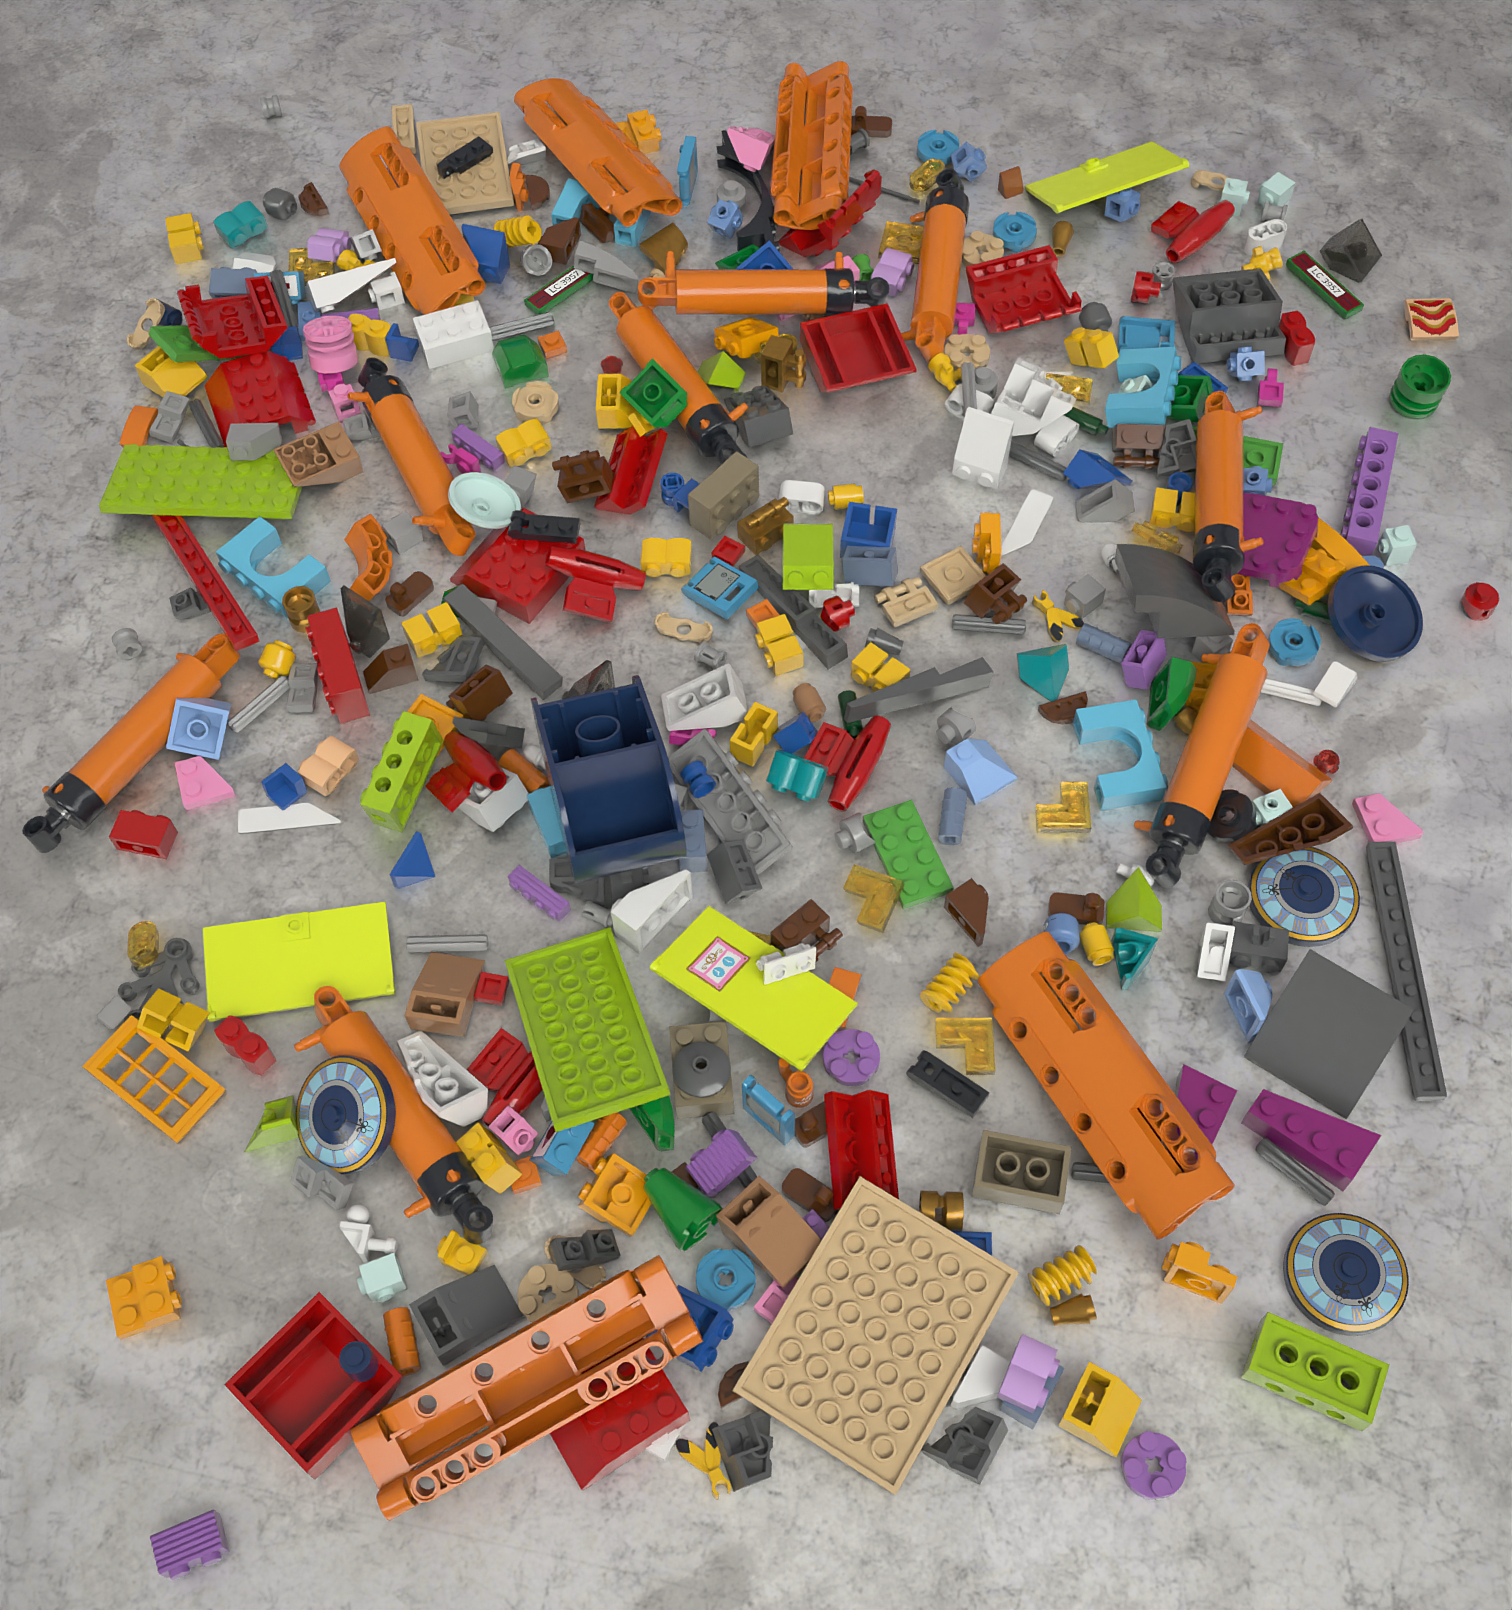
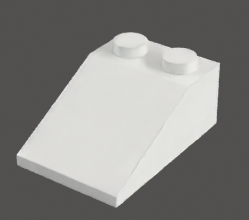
[952,407,1014,490]
[661,663,748,731]
[458,768,529,832]
[611,870,693,955]

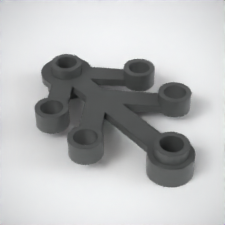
[118,938,200,1035]

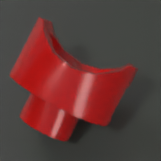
[1131,271,1161,304]
[1461,582,1499,621]
[820,595,855,632]

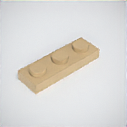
[391,104,417,154]

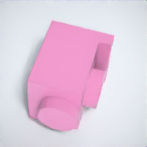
[328,384,361,423]
[488,1106,538,1156]

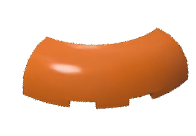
[344,514,393,603]

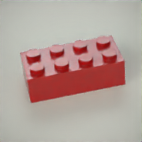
[305,607,370,724]

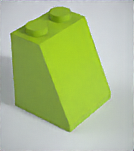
[783,523,834,590]

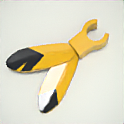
[1032,590,1084,642]
[675,1422,731,1500]

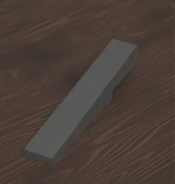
[738,555,848,669]
[443,583,563,700]
[844,657,994,723]

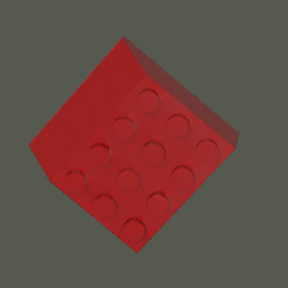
[800,303,917,393]
[450,508,586,624]
[224,1292,403,1480]
[550,1338,690,1491]

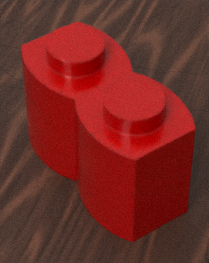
[1279,311,1315,366]
[214,1015,276,1076]

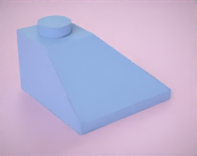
[166,698,232,760]
[944,739,1017,805]
[1224,969,1273,1043]

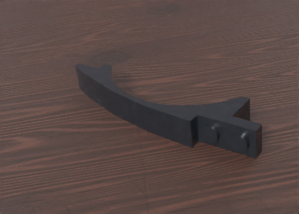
[716,130,780,252]

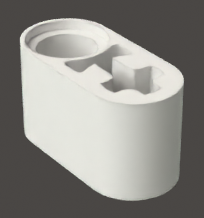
[1244,219,1287,257]
[944,384,995,419]
[1034,415,1079,457]
[778,480,825,515]

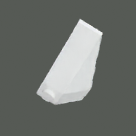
[305,258,396,314]
[397,1031,488,1127]

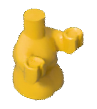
[1241,246,1283,280]
[337,249,375,271]
[928,353,962,393]

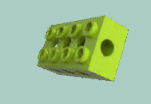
[360,711,444,833]
[1241,1312,1390,1431]

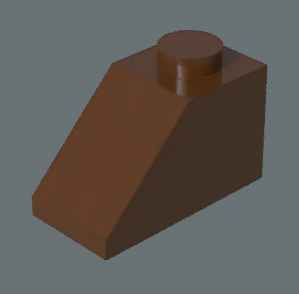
[538,217,581,265]
[363,644,419,694]
[944,878,989,947]

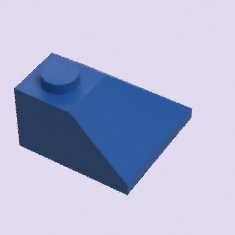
[461,224,510,284]
[736,240,793,269]
[1063,449,1133,489]

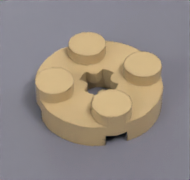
[962,231,1004,267]
[944,334,990,371]
[512,381,559,423]
[517,1264,579,1322]

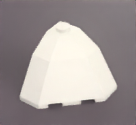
[991,357,1076,436]

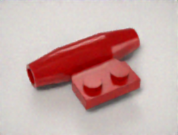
[1151,200,1235,263]
[545,546,646,623]
[804,715,891,812]
[425,731,507,813]
[467,1028,543,1132]

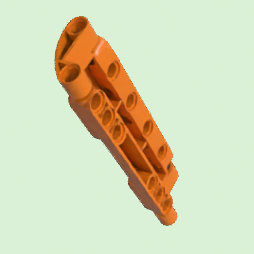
[771,61,853,230]
[514,78,682,227]
[339,126,486,315]
[977,931,1235,1240]
[351,1255,703,1521]

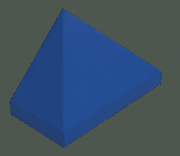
[389,831,435,889]

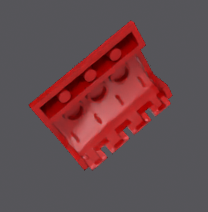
[778,169,882,258]
[966,245,1082,333]
[177,275,287,359]
[204,351,316,447]

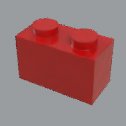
[109,810,178,860]

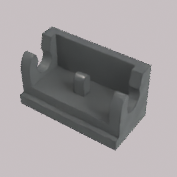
[706,839,762,904]

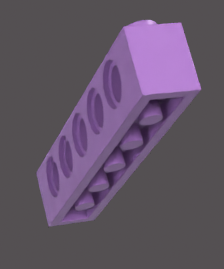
[1340,427,1398,556]

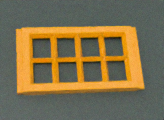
[82,1015,226,1144]

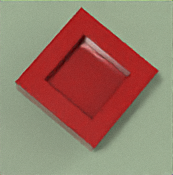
[711,536,745,567]
[474,972,509,1006]

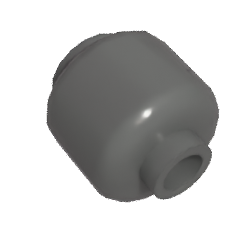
[263,188,297,220]
[1079,302,1112,331]

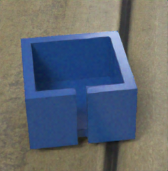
[840,502,897,559]

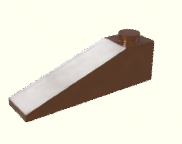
[1228,793,1353,865]

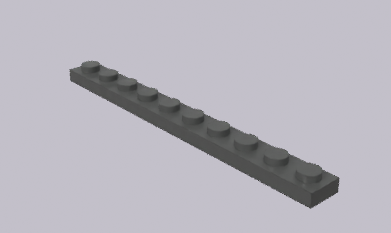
[1366,842,1447,1101]

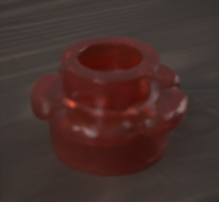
[600,355,623,374]
[1313,750,1340,774]

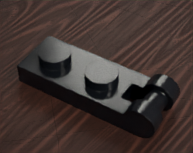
[508,510,581,544]
[906,1050,990,1118]

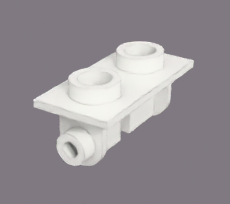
[808,582,859,608]
[757,943,816,985]

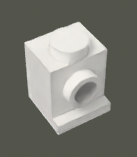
[368,272,405,311]

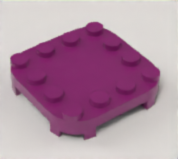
[1237,493,1318,587]

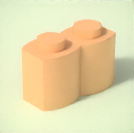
[298,735,359,796]

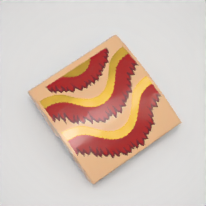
[1404,298,1459,341]

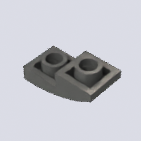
[169,587,211,619]
[550,1229,621,1271]

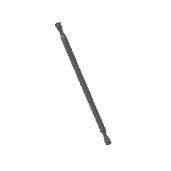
[849,177,920,204]

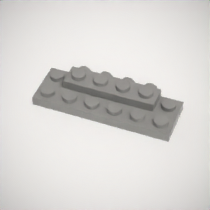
[668,728,793,875]

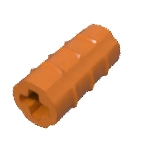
[499,749,549,793]
[575,1113,627,1171]
[383,1307,421,1376]

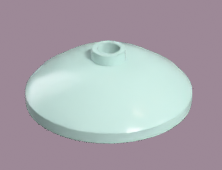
[448,472,521,529]

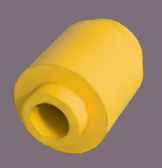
[828,483,864,510]
[1079,922,1114,966]

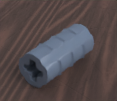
[1076,623,1132,663]
[938,787,967,845]

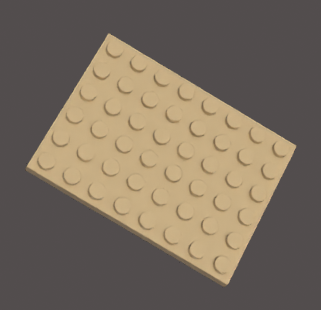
[733,1177,1019,1495]

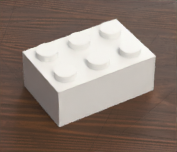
[412,300,494,369]

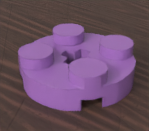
[823,1029,880,1086]
[1121,1431,1187,1500]

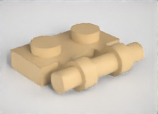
[874,577,938,628]

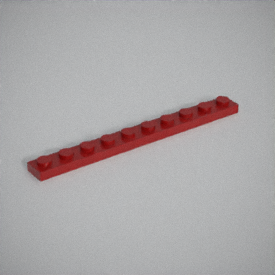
[151,515,260,651]

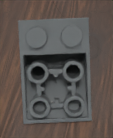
[724,386,793,447]
[409,1265,524,1366]

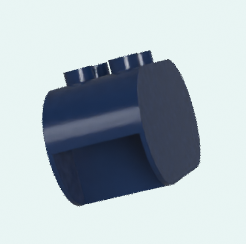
[531,675,687,883]

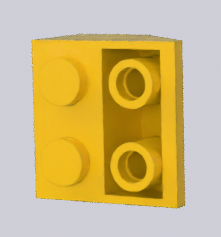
[134,346,208,398]
[596,374,637,429]
[1058,1362,1142,1458]

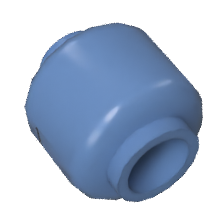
[1043,913,1080,954]

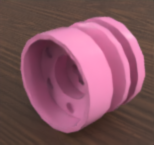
[303,316,358,374]

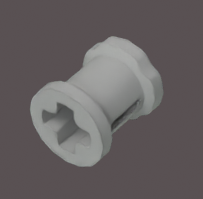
[1260,201,1288,222]
[694,641,727,670]

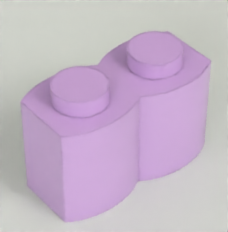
[307,228,352,262]
[871,247,914,297]
[997,1334,1060,1413]

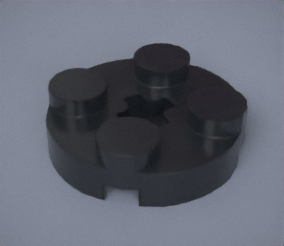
[1207,789,1257,843]

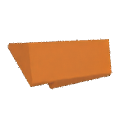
[1232,719,1332,808]

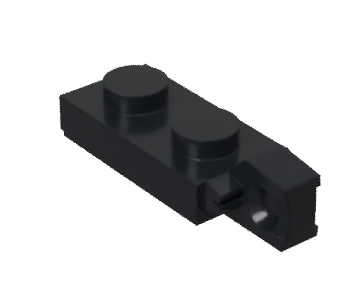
[437,136,493,179]

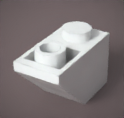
[950,1345,1010,1410]

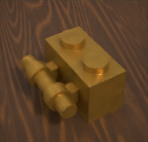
[761,335,806,393]
[737,497,794,555]

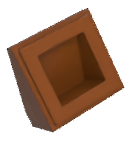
[998,166,1024,199]

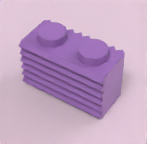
[1121,630,1167,690]
[686,1129,757,1197]
[150,1510,229,1580]

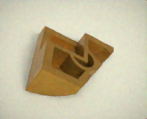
[640,222,688,275]

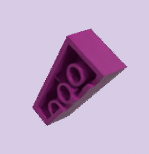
[1165,1064,1238,1173]
[1241,1089,1382,1191]

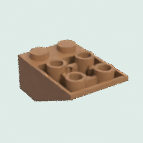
[274,421,363,487]
[404,952,485,1038]
[716,1176,822,1288]

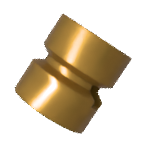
[282,586,320,633]
[919,1190,964,1231]

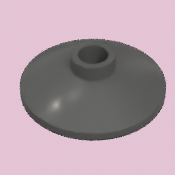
[673,1042,731,1098]

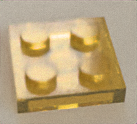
[878,221,924,264]

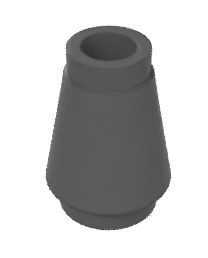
[865,628,904,655]

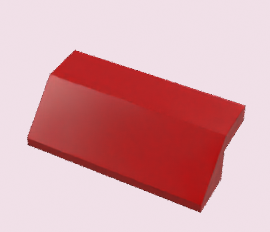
[594,426,668,515]
[824,1090,899,1210]

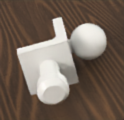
[340,1204,398,1262]

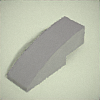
[574,241,639,294]

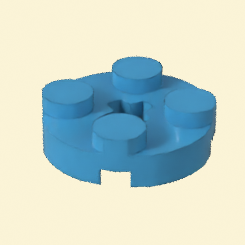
[917,130,959,169]
[993,212,1037,253]
[1268,618,1321,666]
[696,1248,756,1312]

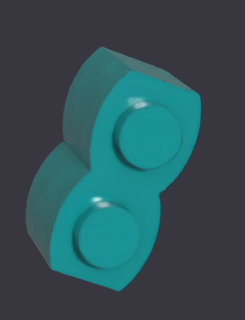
[213,201,268,248]
[766,750,829,801]

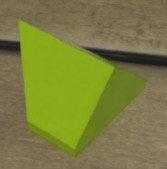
[698,351,746,392]
[1106,867,1162,932]
[244,1095,299,1152]

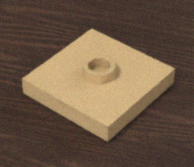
[920,546,986,605]

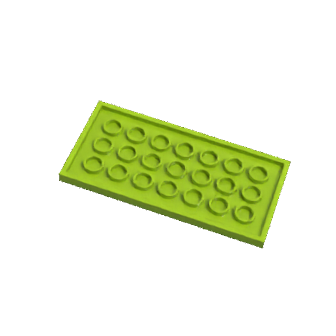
[99,444,303,519]
[504,927,670,1132]

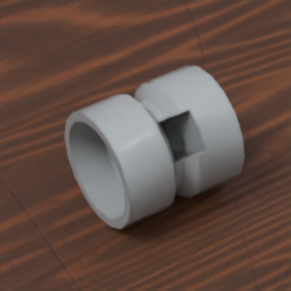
[1208,880,1252,925]

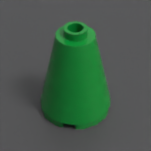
[643,1168,723,1251]

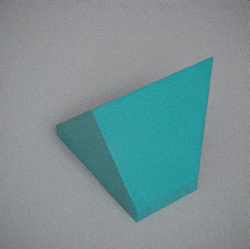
[1016,644,1069,702]
[1111,928,1158,990]

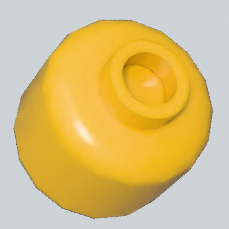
[258,640,296,680]

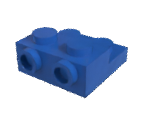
[646,1285,734,1372]

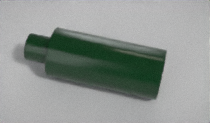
[1064,407,1109,436]
[1294,599,1332,625]
[838,690,863,739]

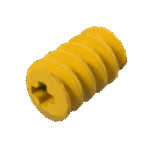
[493,215,542,248]
[919,952,979,1013]
[1028,1245,1097,1307]

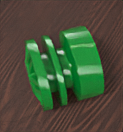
[1389,354,1451,419]

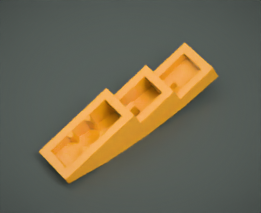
[1311,517,1370,572]

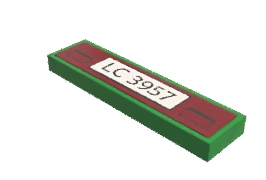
[1286,251,1364,319]
[524,266,594,315]

